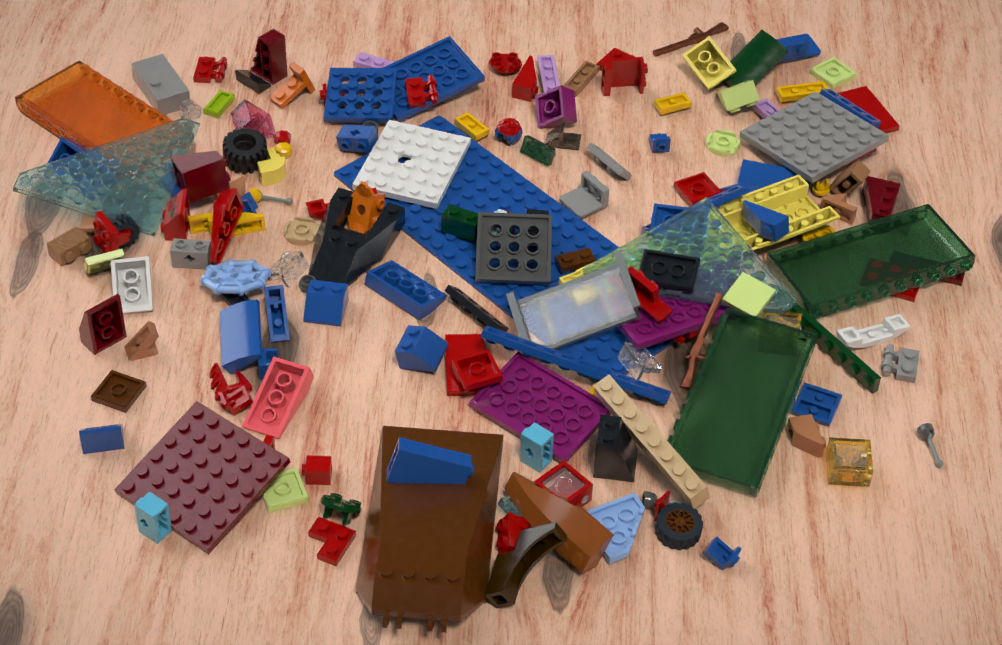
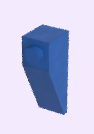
[743,200,789,242]
[264,285,290,343]

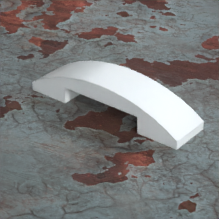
[836,314,910,348]

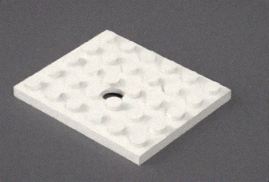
[352,120,471,209]

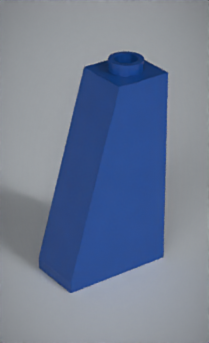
[387,437,474,484]

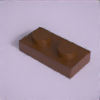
[555,248,596,273]

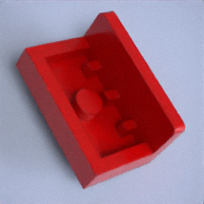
[496,512,530,554]

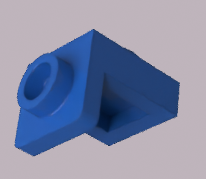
[703,536,742,570]

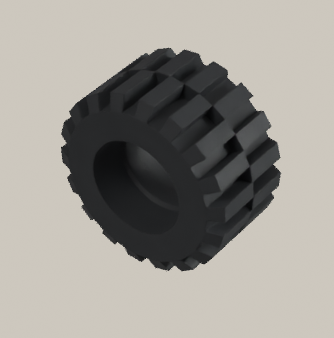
[223,127,267,174]

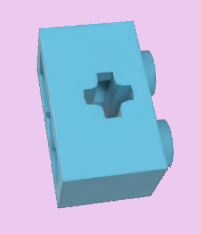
[520,422,554,473]
[134,492,172,544]

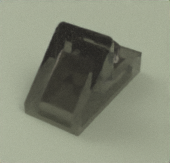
[545,122,582,151]

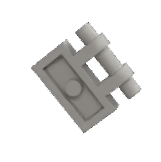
[881,344,920,383]

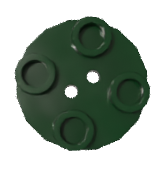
[320,493,362,525]

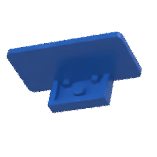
[776,34,821,63]

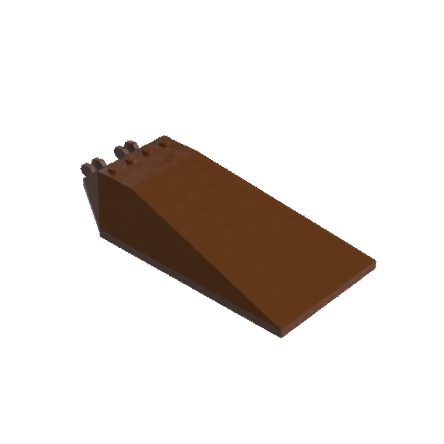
[356,426,504,633]

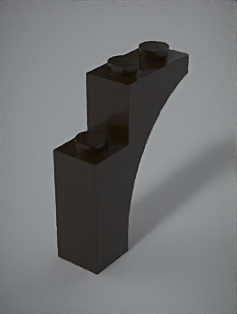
[485,522,567,608]

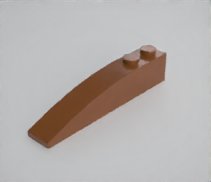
[504,472,614,573]

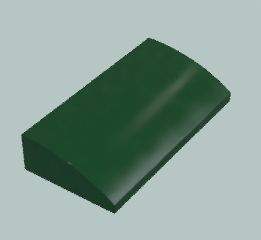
[722,30,788,87]

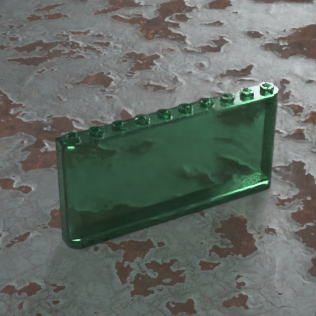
[766,204,976,319]
[667,308,817,497]

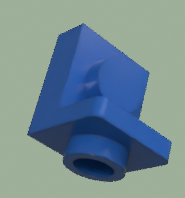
[649,133,671,153]
[258,348,278,379]

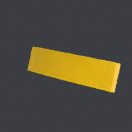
[188,212,266,236]

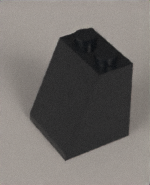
[593,414,638,482]

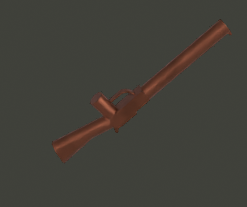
[653,22,729,56]
[680,293,723,390]

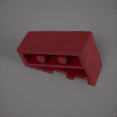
[250,29,288,85]
[862,176,900,233]

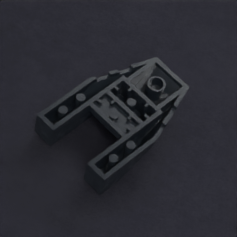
[308,187,405,286]

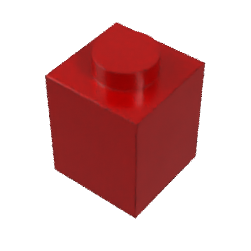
[302,455,332,485]

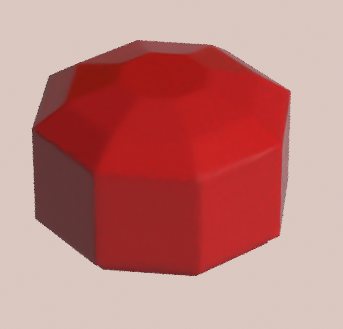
[274,130,291,144]

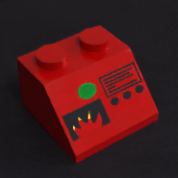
[160,189,191,241]

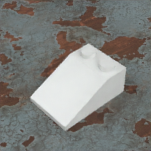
[111,256,153,314]

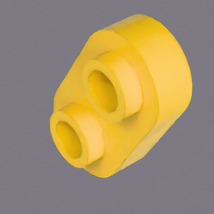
[801,225,835,249]

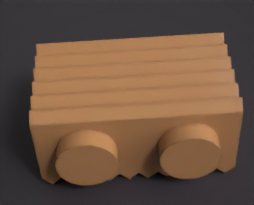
[829,160,870,194]
[47,226,92,266]

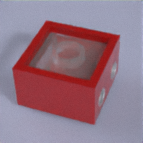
[534,460,593,507]

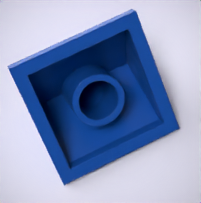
[79,424,125,454]

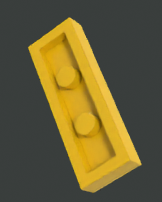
[776,81,828,102]

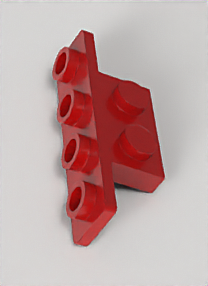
[606,266,672,323]

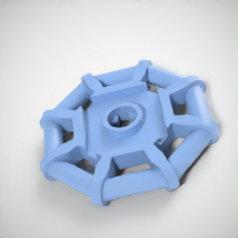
[200,258,271,296]

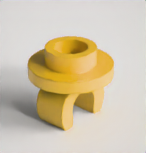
[812,178,830,196]

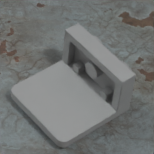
[559,171,609,219]

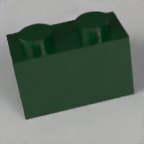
[441,204,478,242]

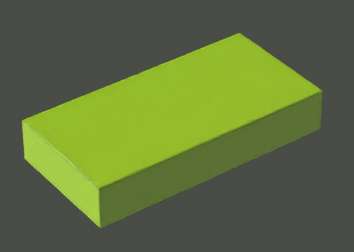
[203,90,235,118]

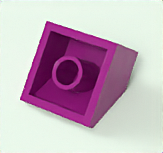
[535,85,577,128]

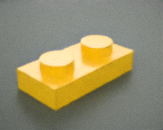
[654,92,692,115]
[454,112,489,141]

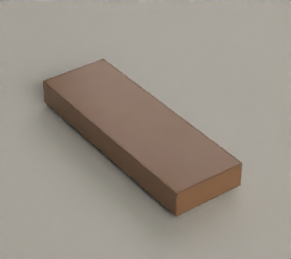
[563,61,600,97]

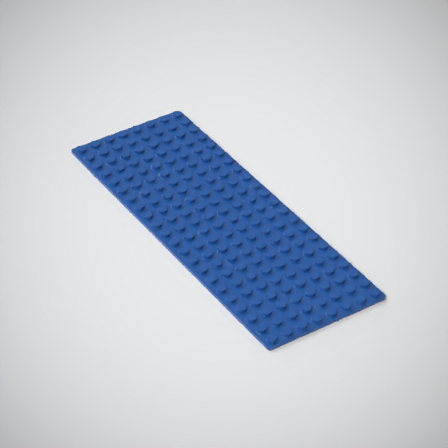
[334,116,685,383]

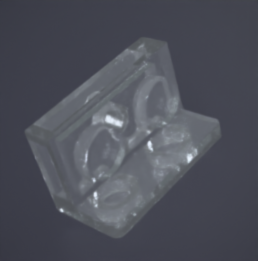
[617,342,662,380]

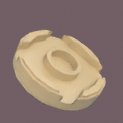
[284,217,320,246]

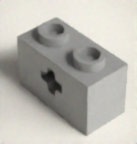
[170,238,211,270]

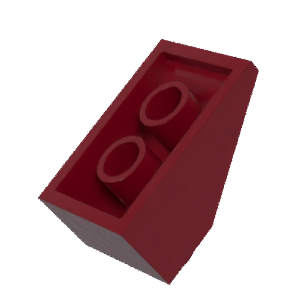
[79,294,127,355]

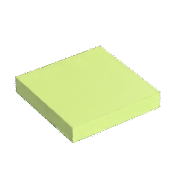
[809,57,857,90]
[84,249,124,275]
[722,272,776,320]
[262,468,309,513]

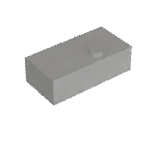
[131,54,191,117]

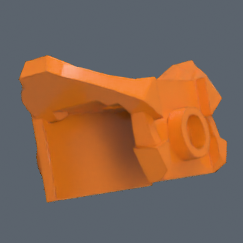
[348,181,385,234]

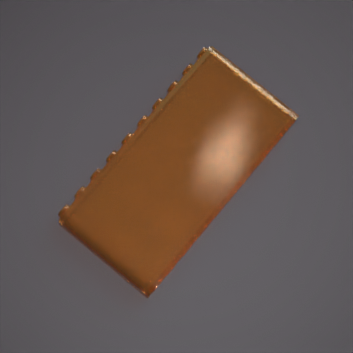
[15,60,194,184]

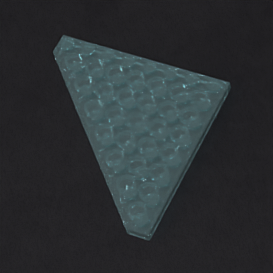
[13,118,200,237]
[583,197,797,314]

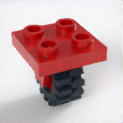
[93,211,140,253]

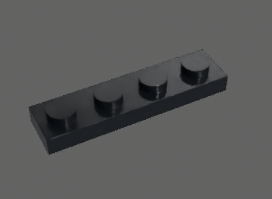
[445,285,509,332]

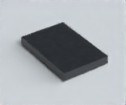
[639,249,700,293]

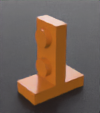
[270,62,316,109]

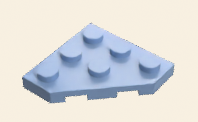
[587,493,645,564]

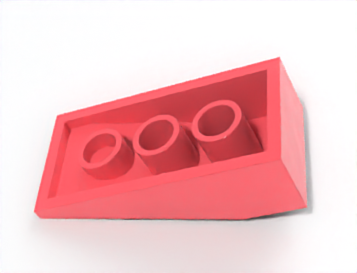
[242,356,314,439]

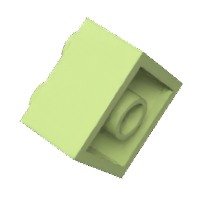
[717,80,760,113]

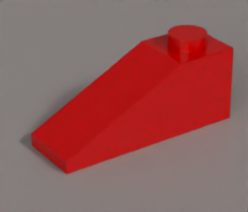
[512,55,539,102]

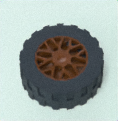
[655,502,703,550]

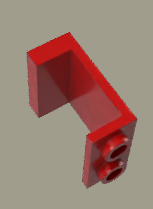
[601,57,648,96]

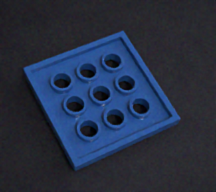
[324,68,398,123]

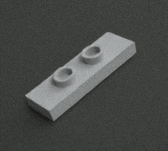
[587,143,632,180]

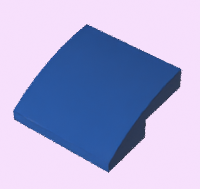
[792,382,842,426]

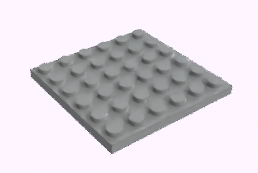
[740,92,889,183]

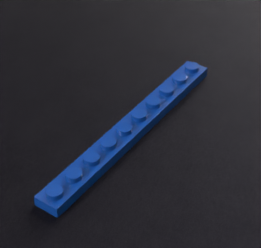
[481,326,671,404]

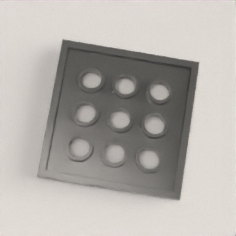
[475,212,552,285]

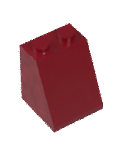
[170,151,231,203]

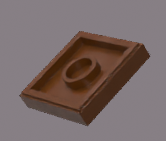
[91,370,147,413]

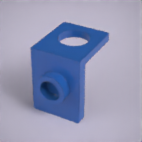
[241,192,258,213]

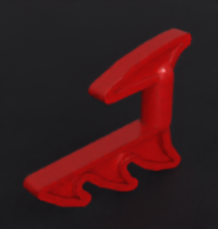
[209,363,252,401]

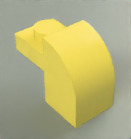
[257,147,286,186]

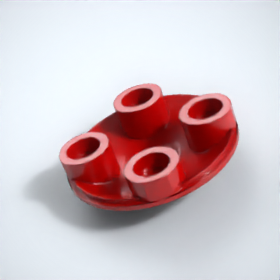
[489,52,522,73]

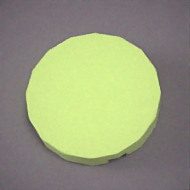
[706,130,740,156]

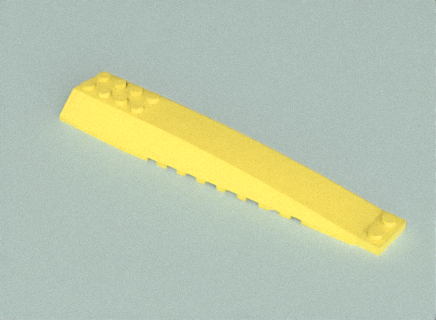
[559,175,840,307]

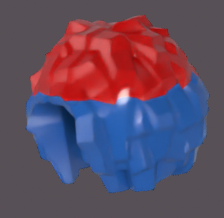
[495,118,523,145]

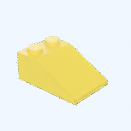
[682,36,737,90]

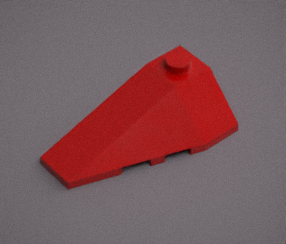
[210,188,244,265]

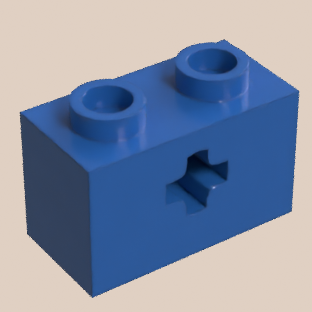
[336,125,378,153]

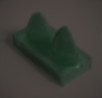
[520,135,556,166]

